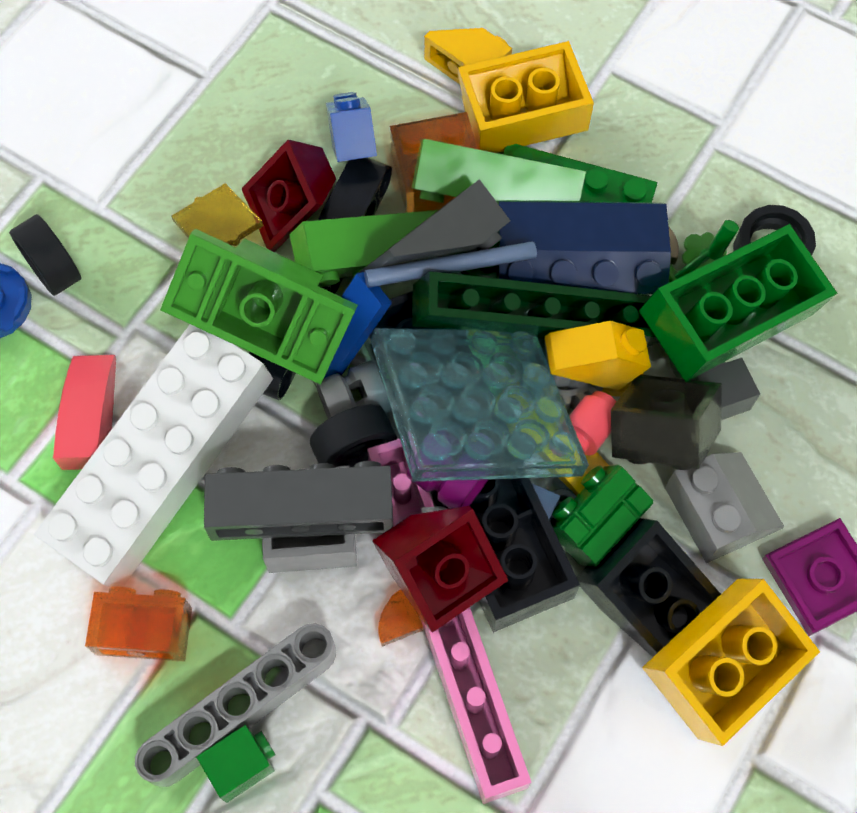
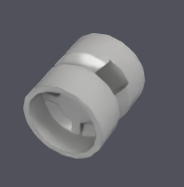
[315,360,391,419]

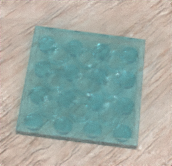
[370,328,589,482]

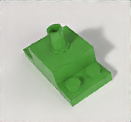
[160,229,358,385]

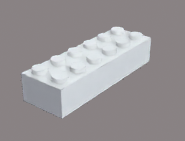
[33,324,273,592]

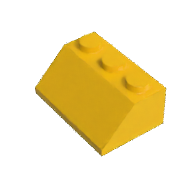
[458,41,594,153]

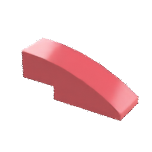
[53,355,116,470]

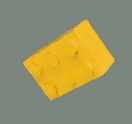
[642,579,820,746]

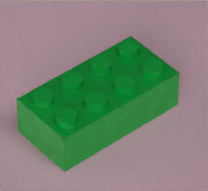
[639,224,838,382]

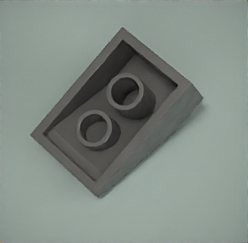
[358,179,510,273]

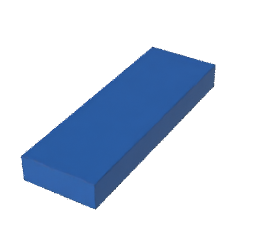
[324,272,392,378]

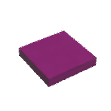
[762,518,857,636]

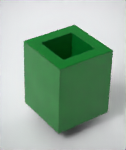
[196,725,276,803]

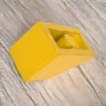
[424,28,512,84]
[545,321,651,391]

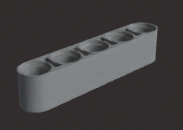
[135,623,336,787]

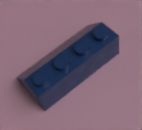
[497,201,671,294]

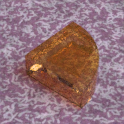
[378,589,423,647]

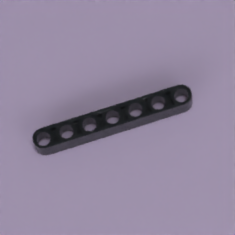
[249,158,392,400]

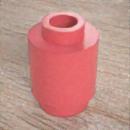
[559,391,621,456]

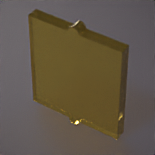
[171,183,263,246]

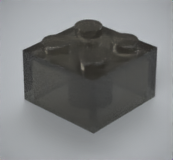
[611,375,722,470]

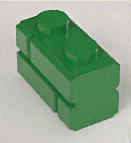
[551,465,654,567]

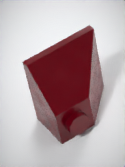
[242,140,336,252]
[372,506,509,633]

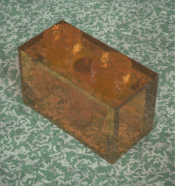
[85,586,192,661]

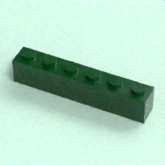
[412,271,659,347]

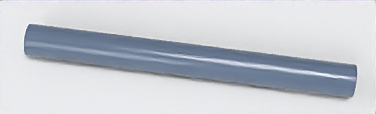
[364,241,537,288]

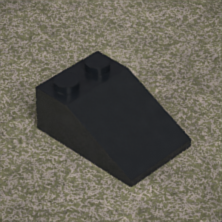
[577,518,721,657]

